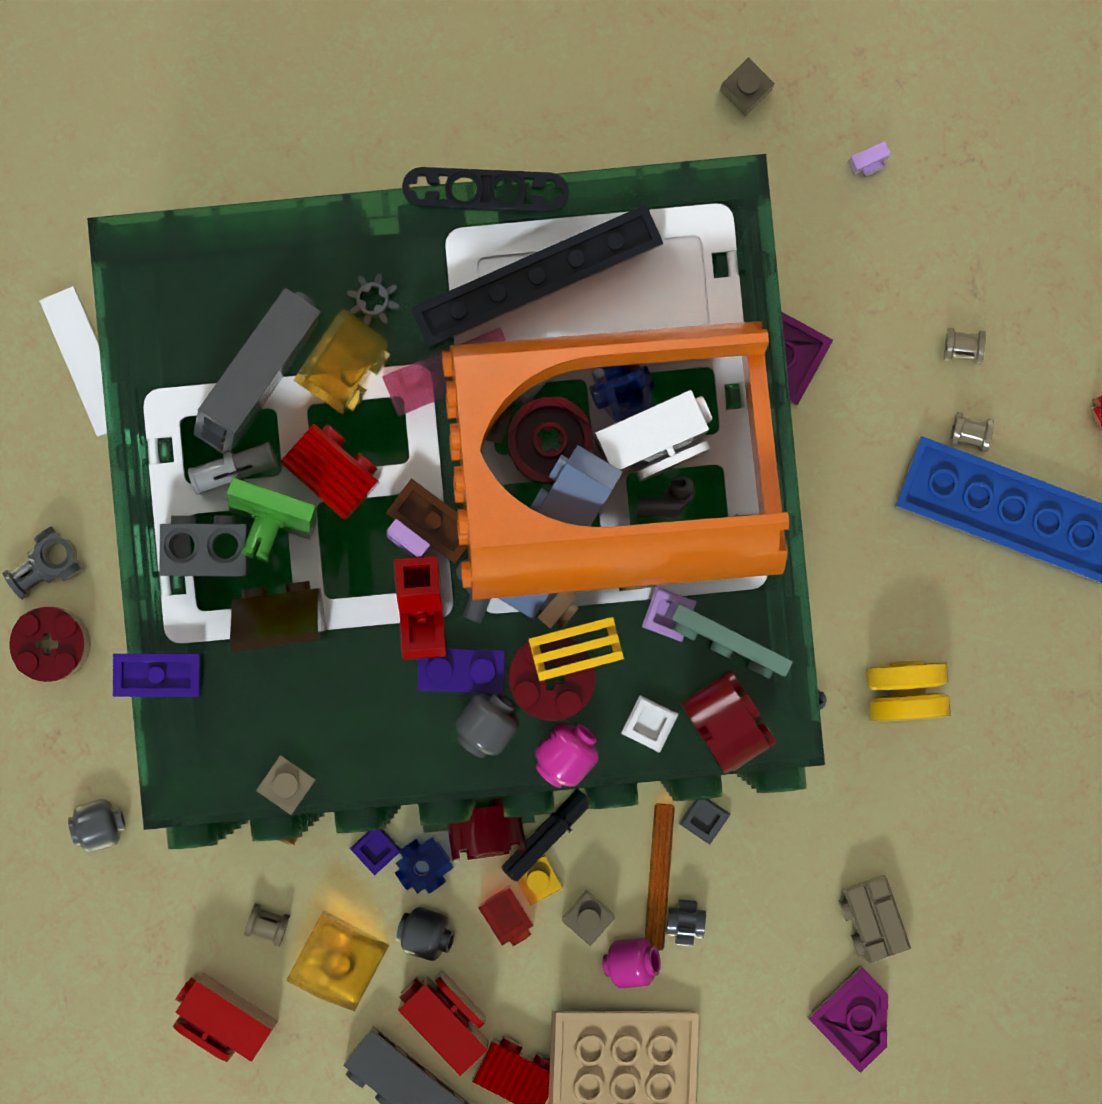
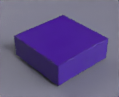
[349,823,403,876]

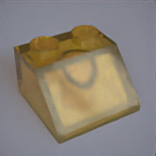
[294,308,391,415]
[286,910,389,1011]

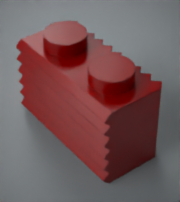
[280,424,380,520]
[472,1036,550,1104]

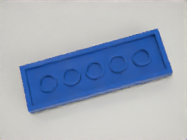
[895,436,1102,584]

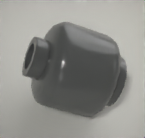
[455,692,519,758]
[68,799,126,852]
[396,907,455,961]

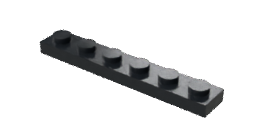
[411,204,664,349]

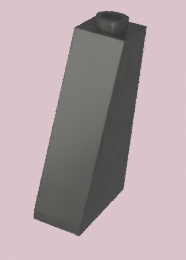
[193,288,321,454]

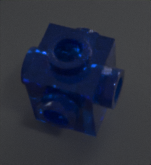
[589,364,655,423]
[395,835,455,894]

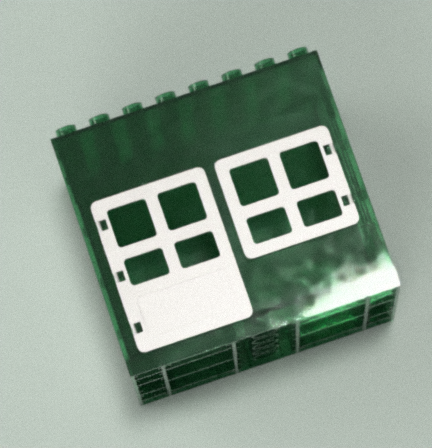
[87,154,825,849]

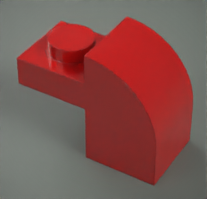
[394,556,446,660]

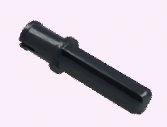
[502,788,594,882]

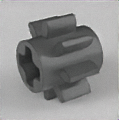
[347,273,400,327]
[666,900,706,946]

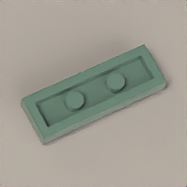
[664,601,793,679]

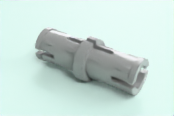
[188,441,278,495]

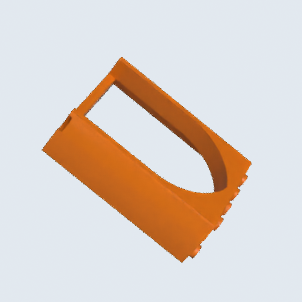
[442,321,789,600]

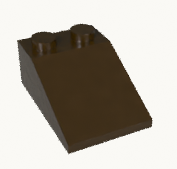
[230,581,328,652]

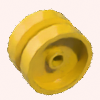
[866,660,951,721]

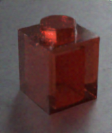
[478,885,534,946]

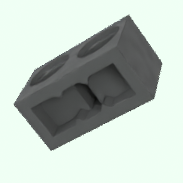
[159,516,250,577]

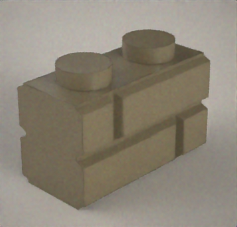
[838,875,911,963]

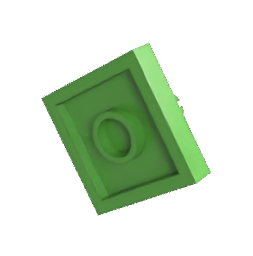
[227,478,316,562]

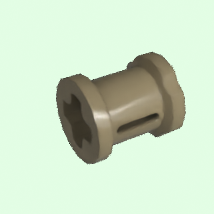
[944,328,986,364]
[950,412,994,452]
[244,903,290,947]

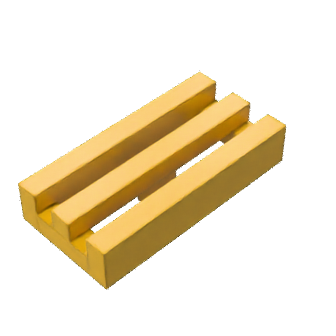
[529,617,624,681]

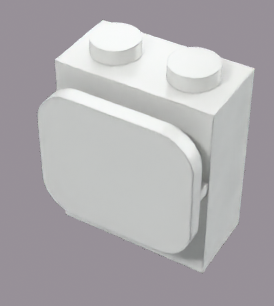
[595,390,712,482]

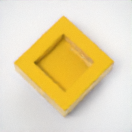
[517,855,563,906]

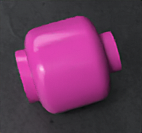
[535,723,599,788]
[602,938,661,988]

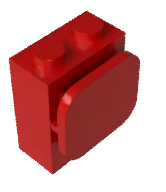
[398,971,489,1076]
[173,973,278,1062]

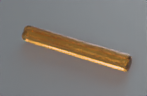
[645,803,675,951]

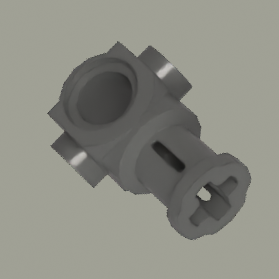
[2,526,82,600]

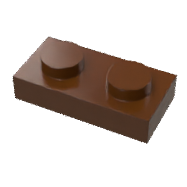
[386,478,467,564]

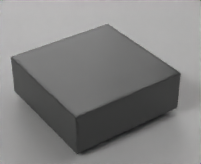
[679,793,731,845]

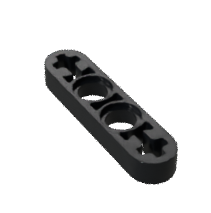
[402,167,569,214]

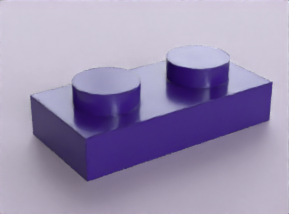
[417,649,505,694]
[113,653,201,697]

